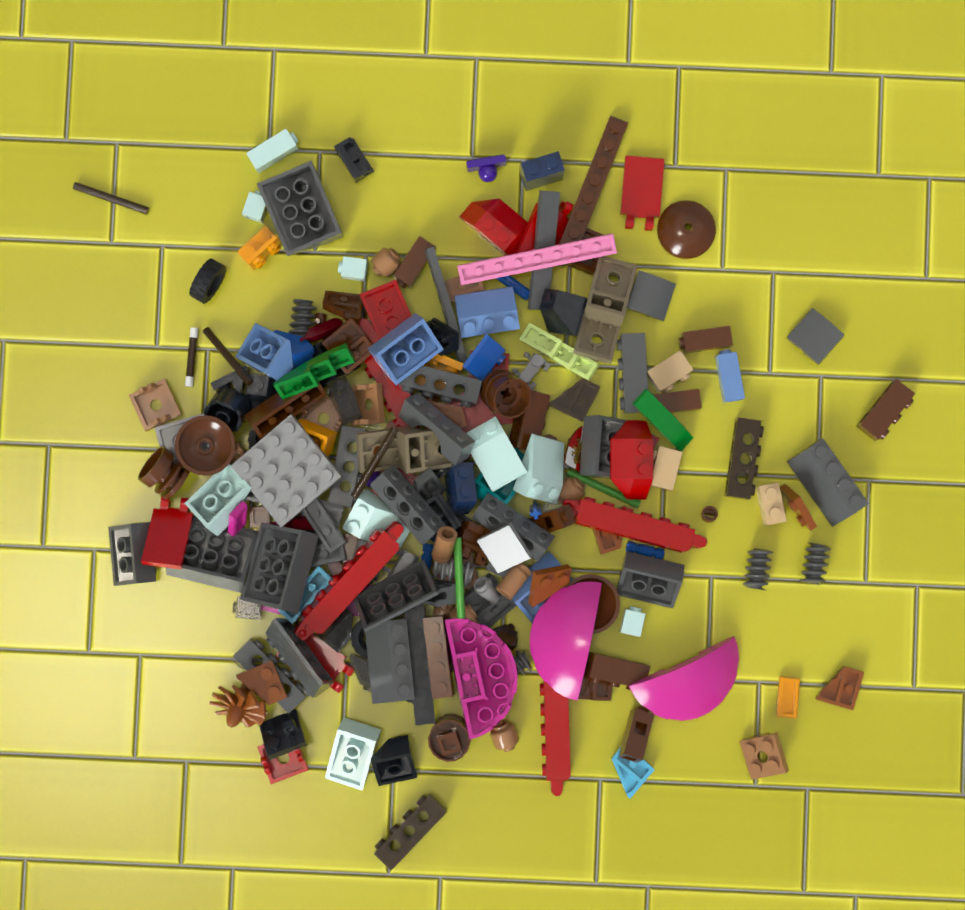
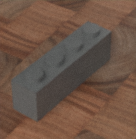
[617,333,648,414]

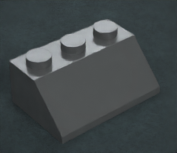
[580,415,626,479]
[108,522,156,586]
[616,551,684,608]

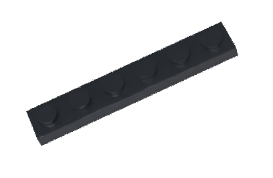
[404,603,436,725]

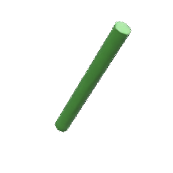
[566,469,641,508]
[454,538,465,619]

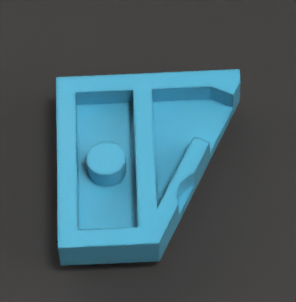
[611,747,655,799]

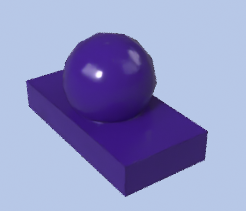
[466,154,506,182]

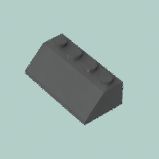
[787,438,869,527]
[365,619,415,704]

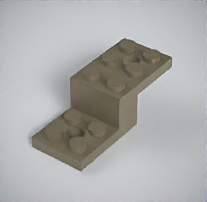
[573,256,638,364]
[356,425,463,474]

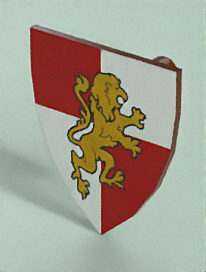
[564,426,583,473]

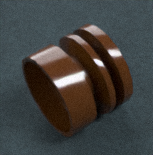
[480,369,532,419]
[138,446,190,499]
[428,714,471,762]

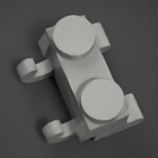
[512,352,551,390]
[382,549,419,577]

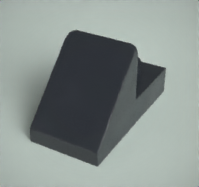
[211,366,250,394]

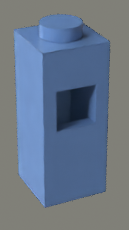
[715,349,745,403]

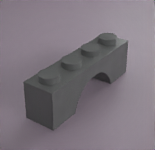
[398,393,475,466]

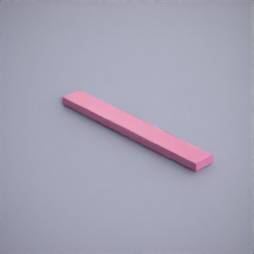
[457,233,617,285]

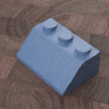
[454,286,520,338]
[368,313,444,385]
[235,323,293,381]
[512,551,573,623]

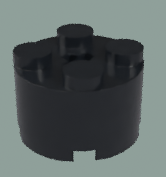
[204,386,250,432]

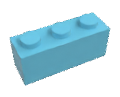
[278,566,332,624]

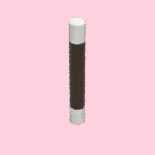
[185,328,198,387]

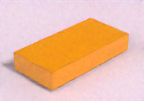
[776,676,800,718]

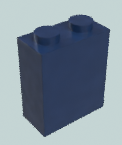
[520,151,565,191]
[445,462,477,515]

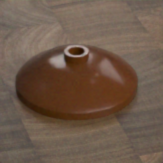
[657,200,716,259]
[175,415,235,476]
[566,574,620,634]

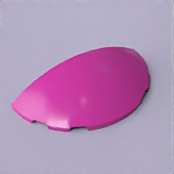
[530,582,602,701]
[444,619,518,739]
[628,636,739,721]

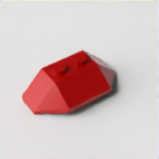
[459,198,528,256]
[610,420,653,500]

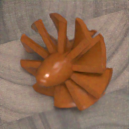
[210,683,268,728]

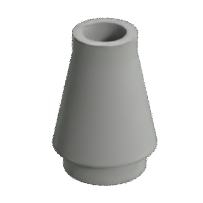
[473,576,500,604]

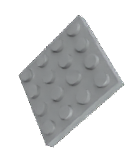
[231,414,342,527]

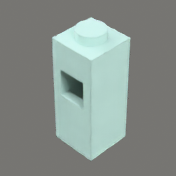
[246,129,299,174]

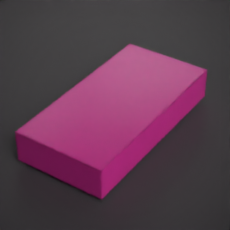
[228,501,248,536]

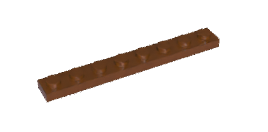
[559,116,628,266]

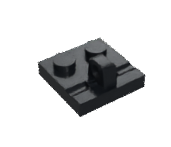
[259,709,307,760]

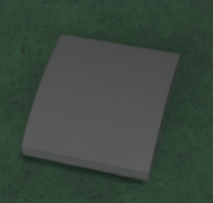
[627,270,676,322]
[787,308,844,365]
[464,573,516,628]

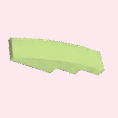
[519,323,599,381]

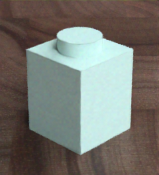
[242,191,268,223]
[338,256,368,282]
[619,606,645,637]

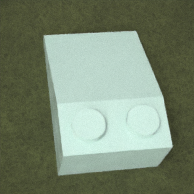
[467,417,527,492]
[513,434,564,504]
[185,463,252,536]
[342,488,410,550]
[325,717,381,790]

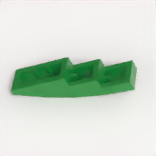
[273,343,355,400]
[632,389,693,452]

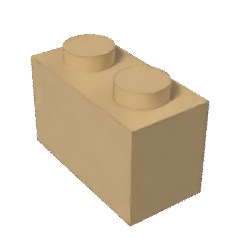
[647,350,693,393]
[651,446,682,491]
[756,482,787,526]

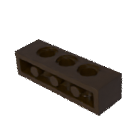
[724,417,764,500]
[374,793,447,870]

